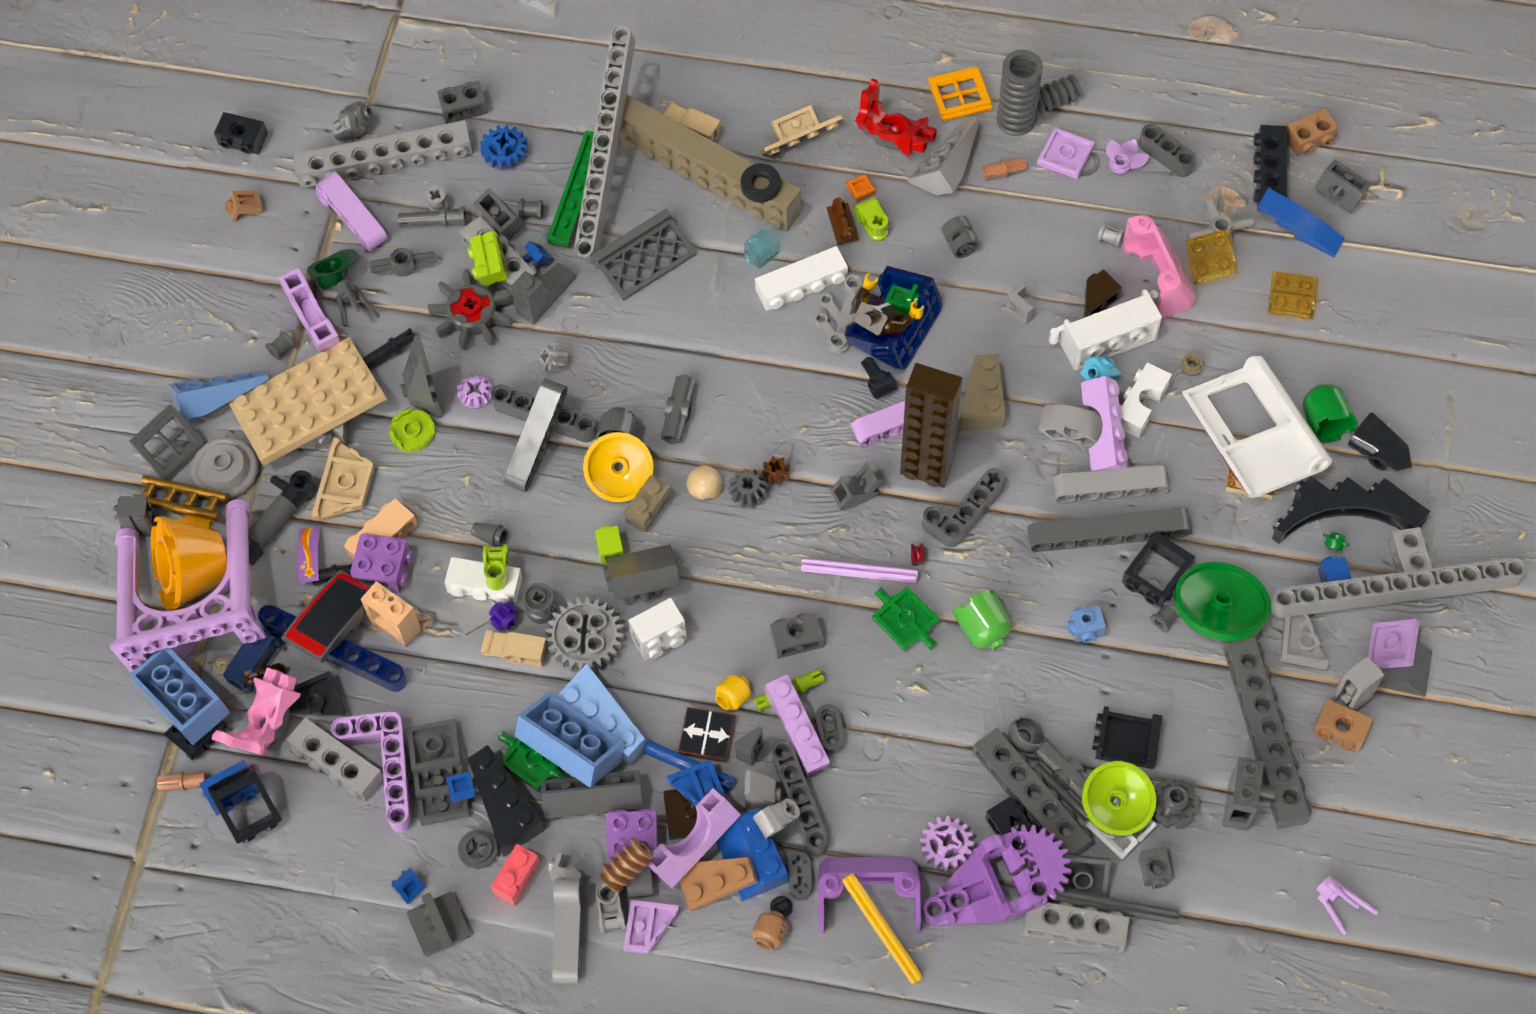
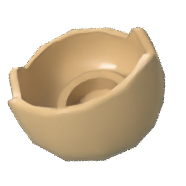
[686,465,724,501]

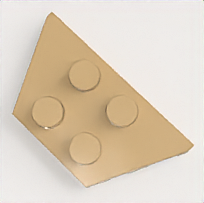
[311,437,375,521]

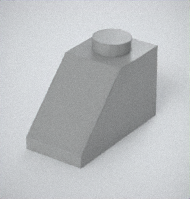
[744,770,781,810]

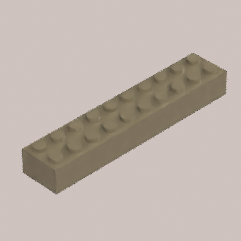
[605,95,801,232]

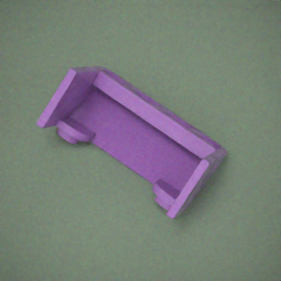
[818,857,921,933]

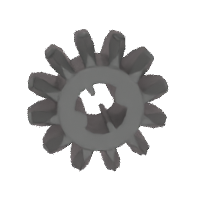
[728,468,768,508]

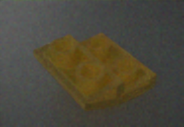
[1186,229,1238,285]
[1267,271,1318,319]

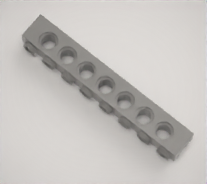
[293,120,473,188]

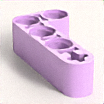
[316,172,388,252]
[851,401,905,447]

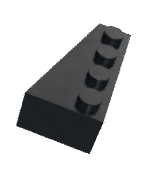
[467,745,545,858]

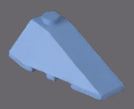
[169,371,269,422]

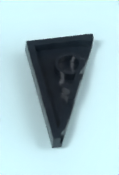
[251,671,347,716]

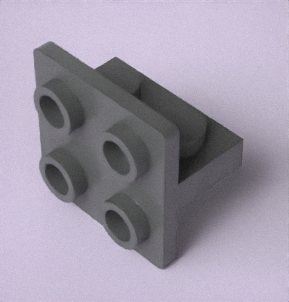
[407,892,471,957]

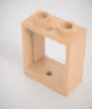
[361,581,421,647]

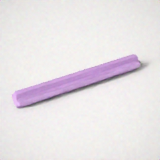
[801,558,918,583]

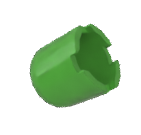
[952,589,1012,650]

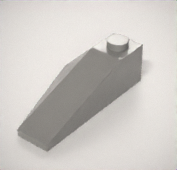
[907,118,979,196]

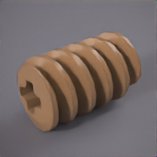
[600,837,654,893]

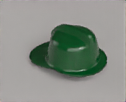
[307,249,358,289]

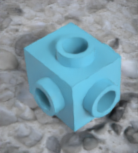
[1080,355,1122,381]

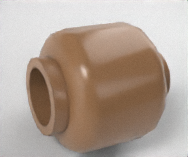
[752,911,789,951]

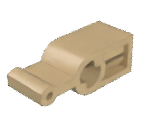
[664,103,721,142]
[480,630,548,668]

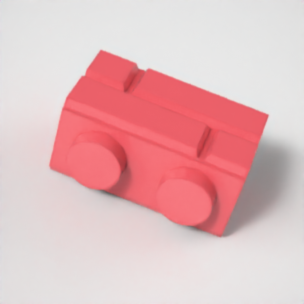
[491,844,540,906]

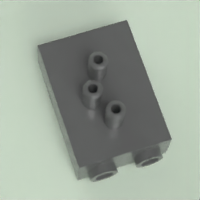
[603,544,681,602]
[1222,757,1276,831]

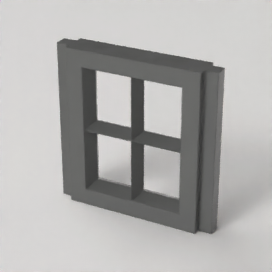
[129,404,205,480]

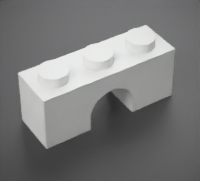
[1119,363,1172,438]

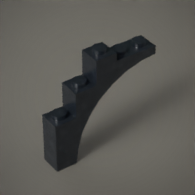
[1272,476,1431,544]

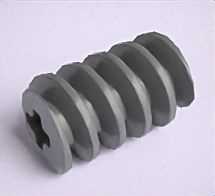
[1037,74,1082,114]

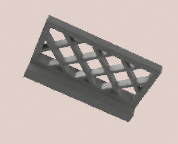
[592,209,697,301]

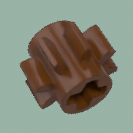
[762,456,790,486]

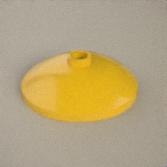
[583,432,653,502]

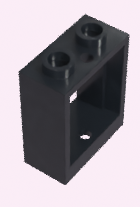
[1122,531,1195,608]
[207,764,282,844]

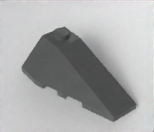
[400,334,442,418]

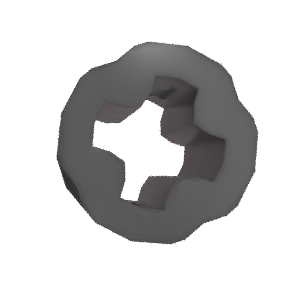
[519,198,544,220]
[265,330,296,360]
[1150,600,1180,632]

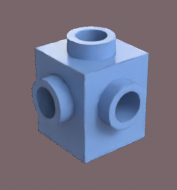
[1067,606,1106,643]

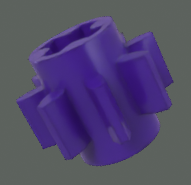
[489,601,519,631]

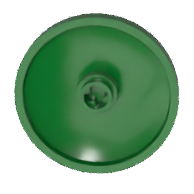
[1174,562,1271,641]

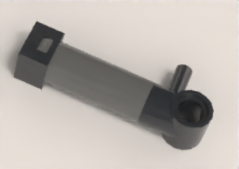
[248,470,317,565]

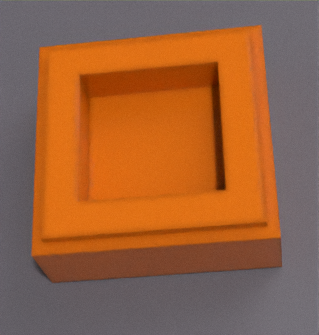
[846,174,876,203]

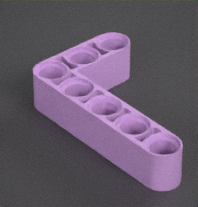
[331,711,412,832]

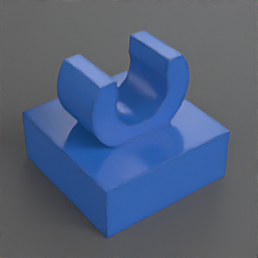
[523,241,554,270]
[446,771,476,803]
[391,868,426,904]

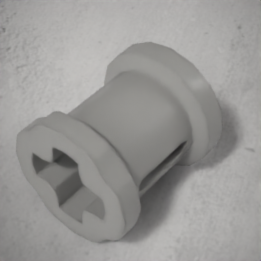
[426,186,448,211]
[1097,222,1125,248]

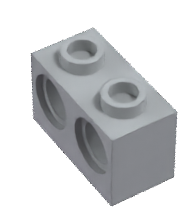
[1387,527,1434,573]

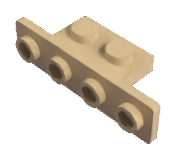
[760,105,843,156]

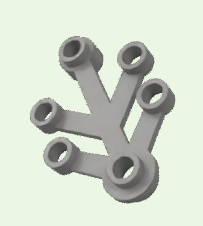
[814,274,871,354]

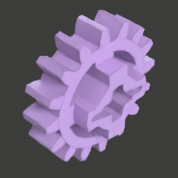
[920,816,974,871]

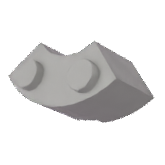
[1038,402,1103,448]

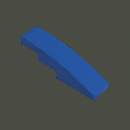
[1257,188,1345,257]

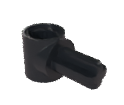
[861,357,898,400]

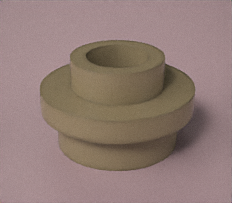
[1181,353,1204,375]

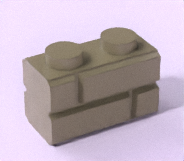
[624,475,671,533]

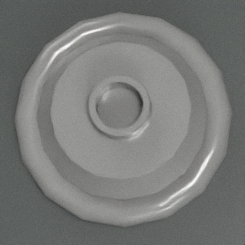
[191,437,259,499]

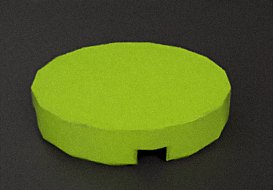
[389,409,435,452]

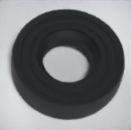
[741,163,781,203]

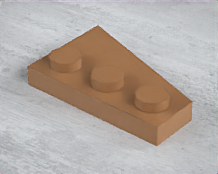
[680,857,759,911]

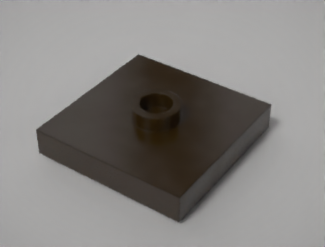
[663,789,697,840]

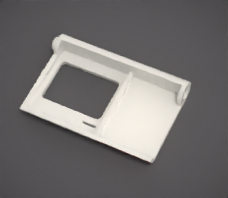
[1182,356,1332,498]

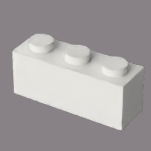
[444,557,523,604]

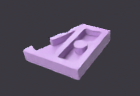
[623,900,679,954]

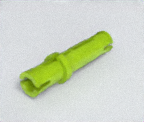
[753,668,825,712]

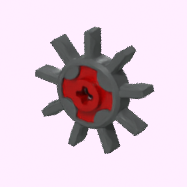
[428,269,513,350]

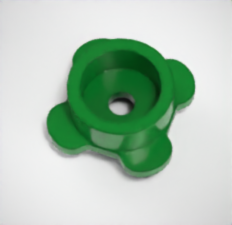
[1323,532,1350,551]

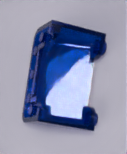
[845,266,942,371]

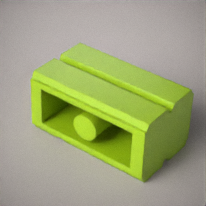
[467,231,508,286]

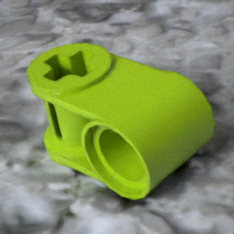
[853,197,888,241]
[483,544,509,591]

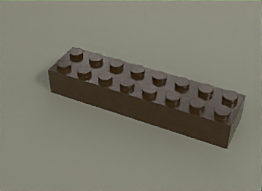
[900,362,963,488]

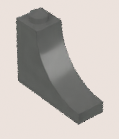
[511,262,576,325]

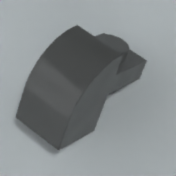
[829,460,884,509]

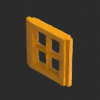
[927,66,993,122]

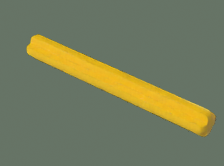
[842,873,922,984]

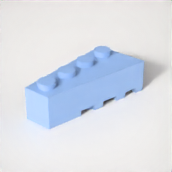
[557,663,646,766]

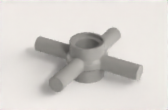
[1187,199,1254,259]

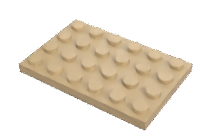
[228,337,387,466]

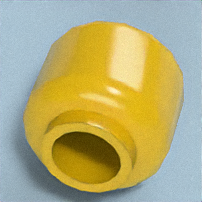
[715,674,751,710]

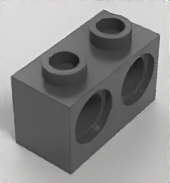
[437,81,488,124]

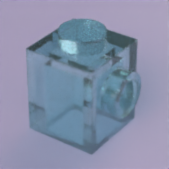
[744,228,779,269]

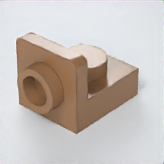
[225,191,262,221]

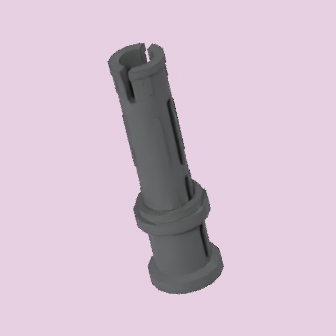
[398,206,467,227]

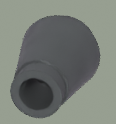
[471,522,508,547]

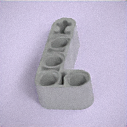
[552,879,583,984]

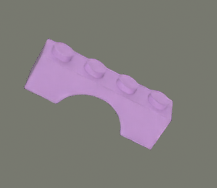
[278,268,340,353]
[1081,376,1128,471]
[764,674,830,777]
[648,788,740,888]

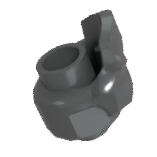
[333,101,373,141]

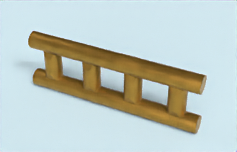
[132,475,229,521]

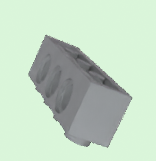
[459,216,538,293]
[286,718,384,801]
[1022,900,1129,953]

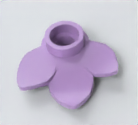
[1106,139,1149,174]

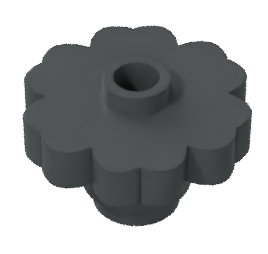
[1154,779,1200,829]

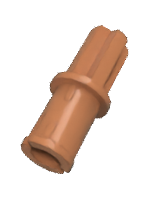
[982,158,1027,180]
[156,771,207,791]

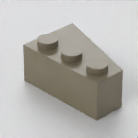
[958,354,1005,431]

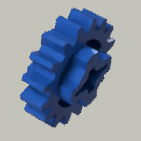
[480,124,528,170]

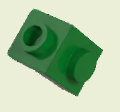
[885,284,921,314]

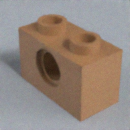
[1312,699,1373,752]

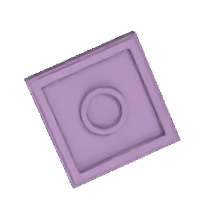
[1037,127,1095,180]
[1368,618,1420,669]

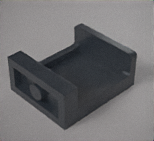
[1092,706,1163,769]

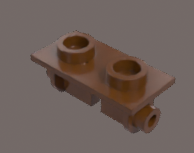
[826,197,859,245]

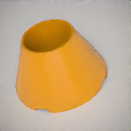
[151,516,227,611]

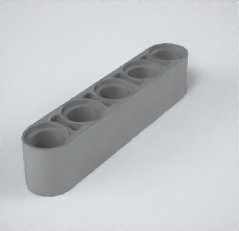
[1053,465,1170,504]

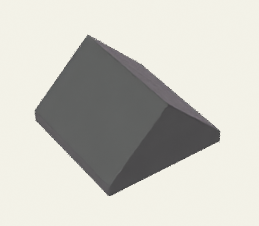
[1378,641,1432,697]
[1059,854,1111,897]

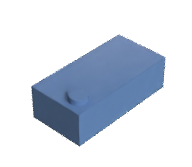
[129,648,231,745]
[514,692,625,788]

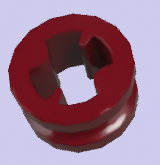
[911,543,924,565]

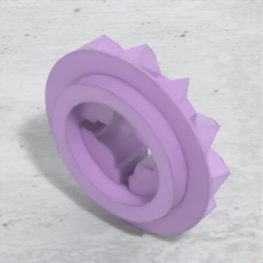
[457,373,493,408]

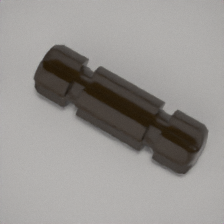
[242,663,286,685]

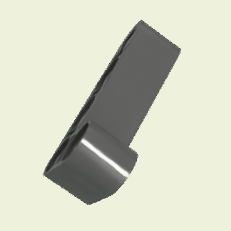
[922,468,1005,547]

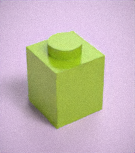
[595,525,623,565]

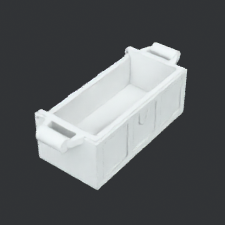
[1049,290,1162,371]

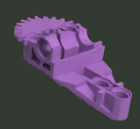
[922,825,1071,926]

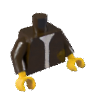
[851,273,924,336]

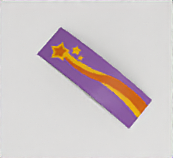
[297,527,320,583]

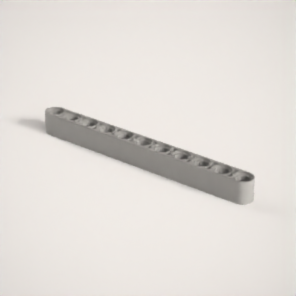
[574,25,635,263]
[1270,558,1527,618]

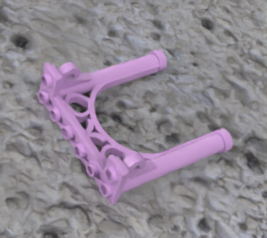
[110,499,266,672]

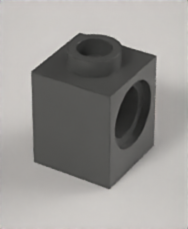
[1139,847,1172,888]

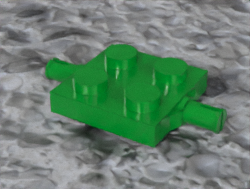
[872,586,940,652]
[498,731,569,792]

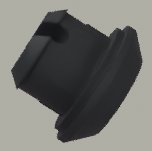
[770,896,792,917]

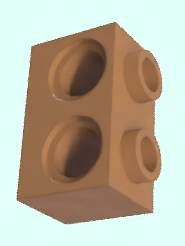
[1287,108,1339,156]

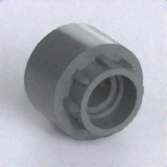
[595,407,639,440]

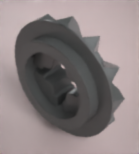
[458,830,498,870]

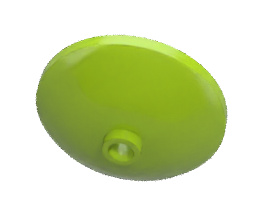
[1082,761,1156,836]

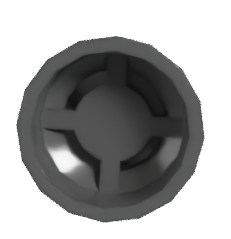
[941,216,980,258]
[523,583,557,624]

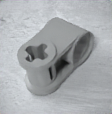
[753,799,800,839]
[596,882,626,933]

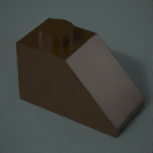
[1083,269,1122,318]

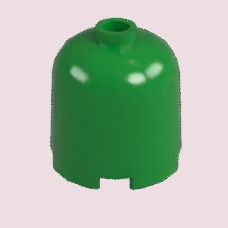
[1303,384,1357,443]

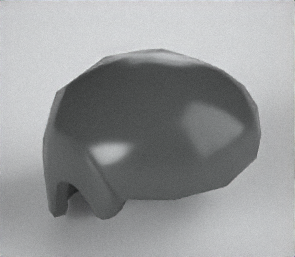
[1008,716,1046,753]

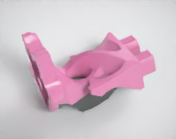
[212,667,300,755]

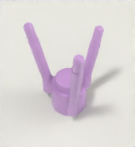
[1316,876,1379,935]

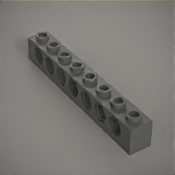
[1223,635,1312,830]

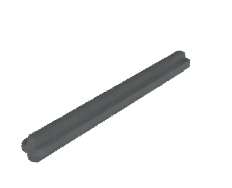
[1032,887,1179,924]

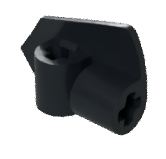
[1348,412,1412,471]

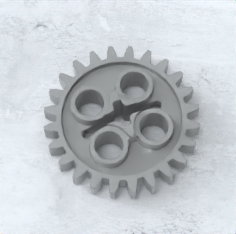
[546,597,624,671]

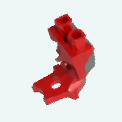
[855,78,937,156]

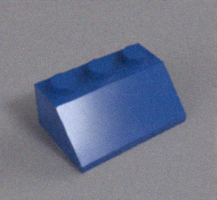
[716,808,788,902]

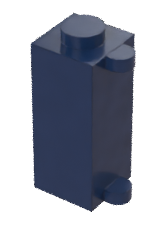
[223,629,282,694]

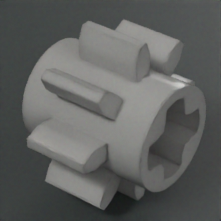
[539,343,568,372]

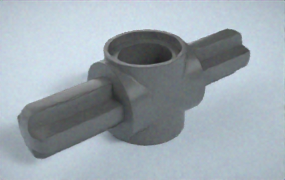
[369,248,436,277]

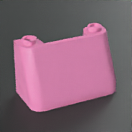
[1122,215,1196,318]

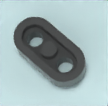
[816,704,844,753]

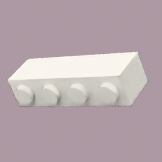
[755,246,848,311]

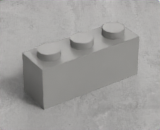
[1332,656,1384,711]

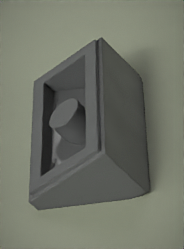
[735,727,763,766]

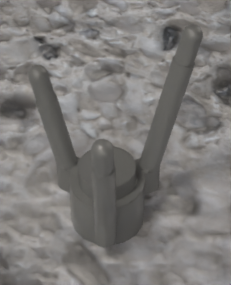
[336,279,379,327]

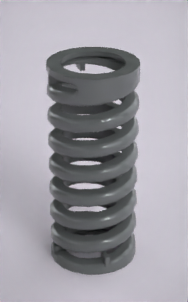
[997,50,1043,136]

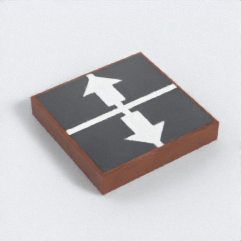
[678,707,735,763]

